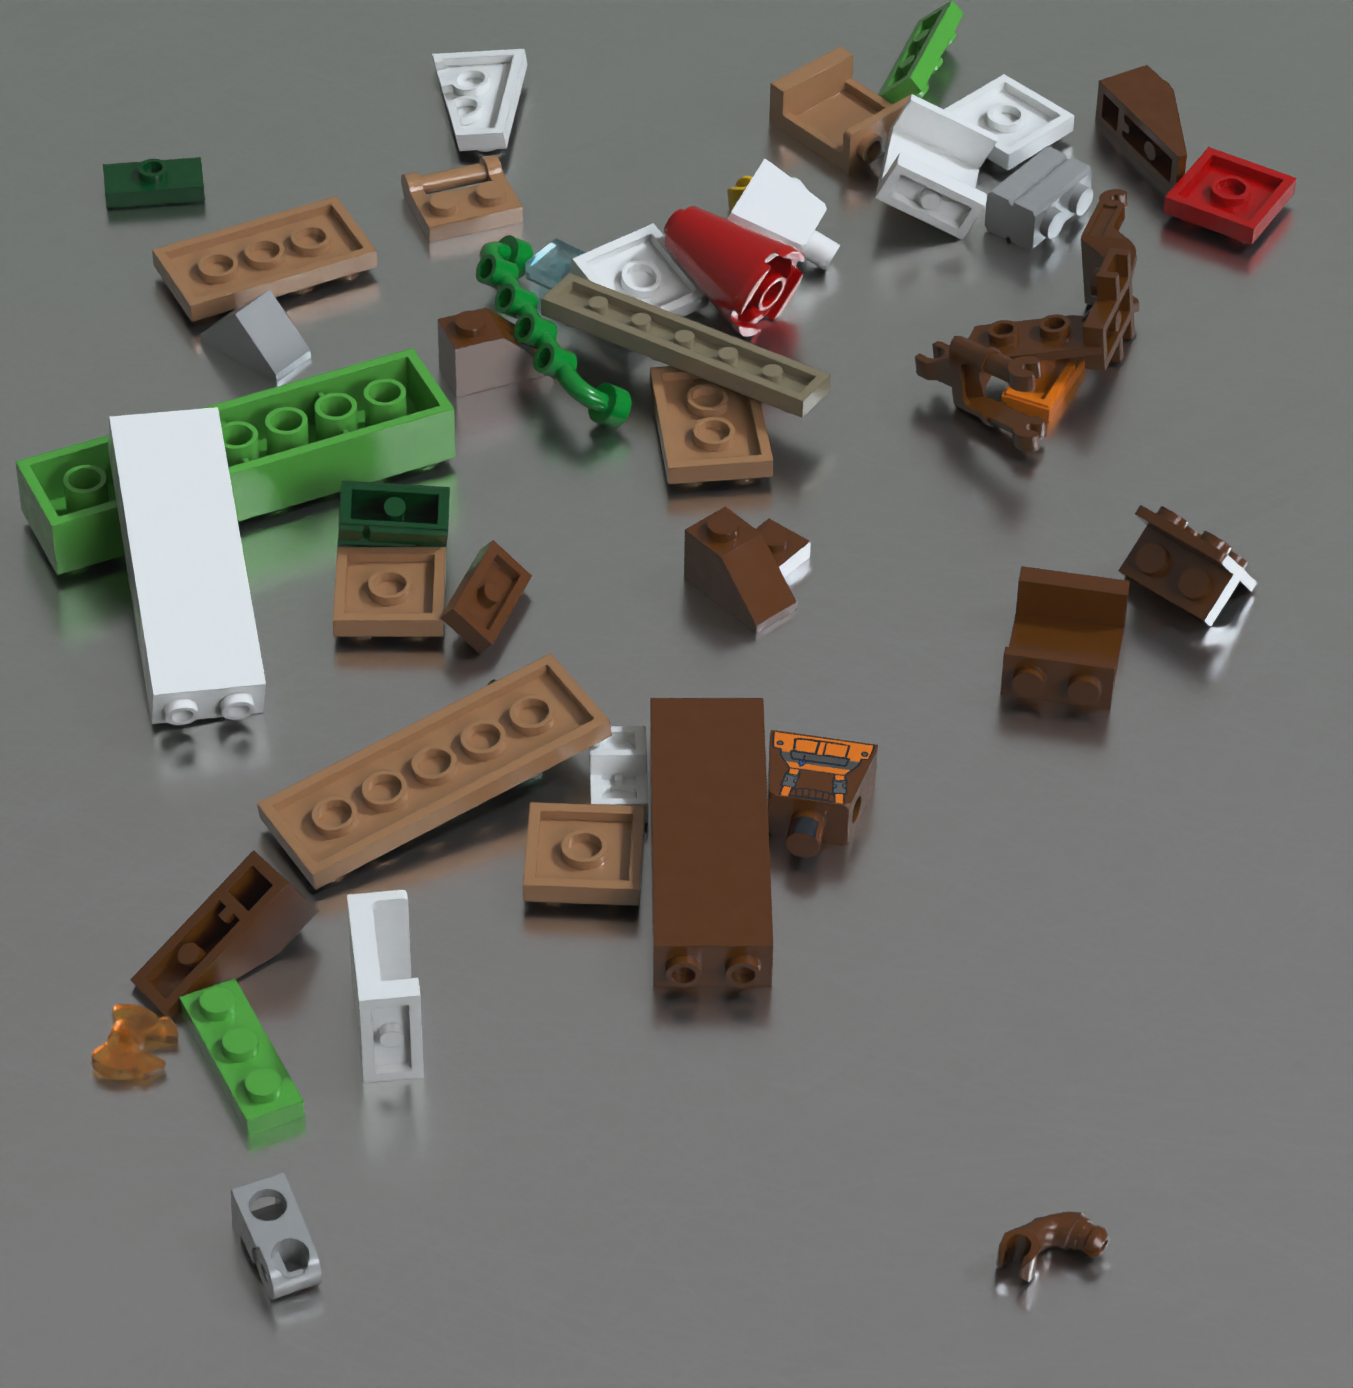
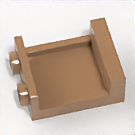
[769,47,911,175]

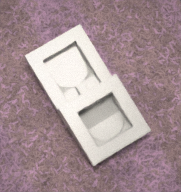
[590,726,648,823]

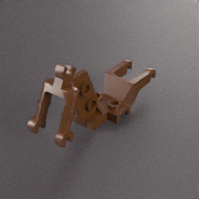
[915,189,1139,452]

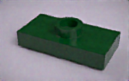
[103,157,205,208]

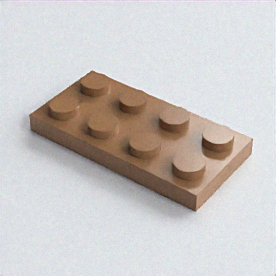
[152,196,377,322]

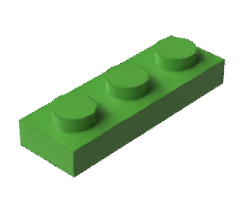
[878,0,964,104]
[179,978,305,1137]

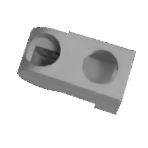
[231,1172,322,1299]

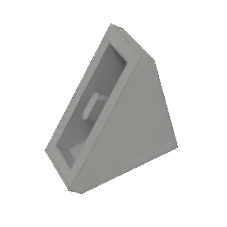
[200,289,311,383]

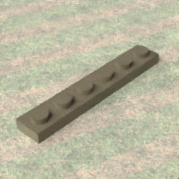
[541,273,831,418]

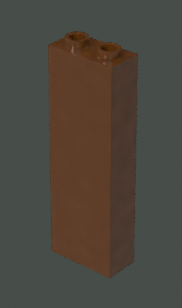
[650,698,773,988]

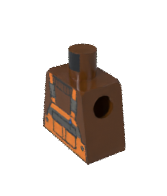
[768,730,878,858]

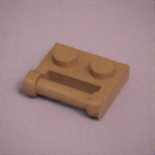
[401,155,523,243]

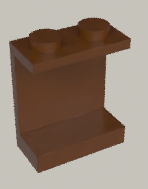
[1000,566,1130,710]

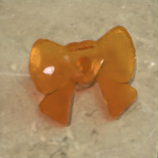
[91,1004,178,1080]

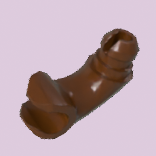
[996,1211,1109,1282]

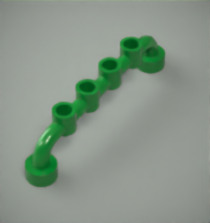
[476,235,632,429]

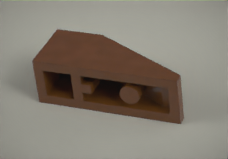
[1095,65,1187,191]
[130,850,319,1019]

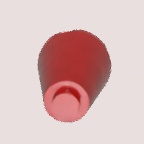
[664,206,805,337]

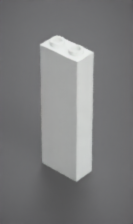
[108,407,266,725]

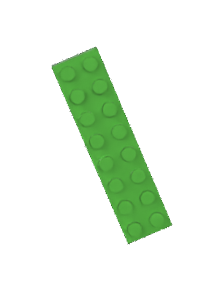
[15,348,456,575]

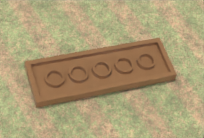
[257,653,612,890]

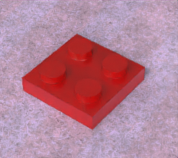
[1163,147,1297,245]

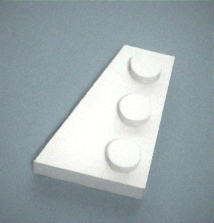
[432,49,528,152]

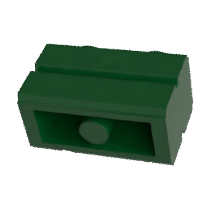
[337,481,450,547]

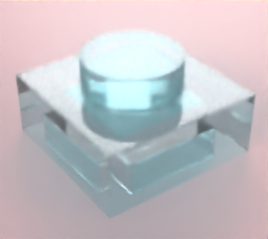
[525,238,586,290]

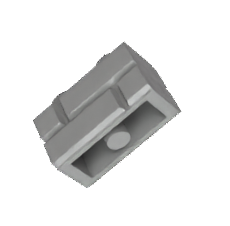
[984,146,1093,251]

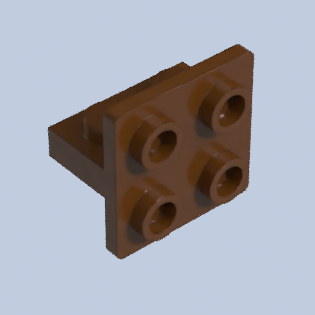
[1118,505,1257,627]

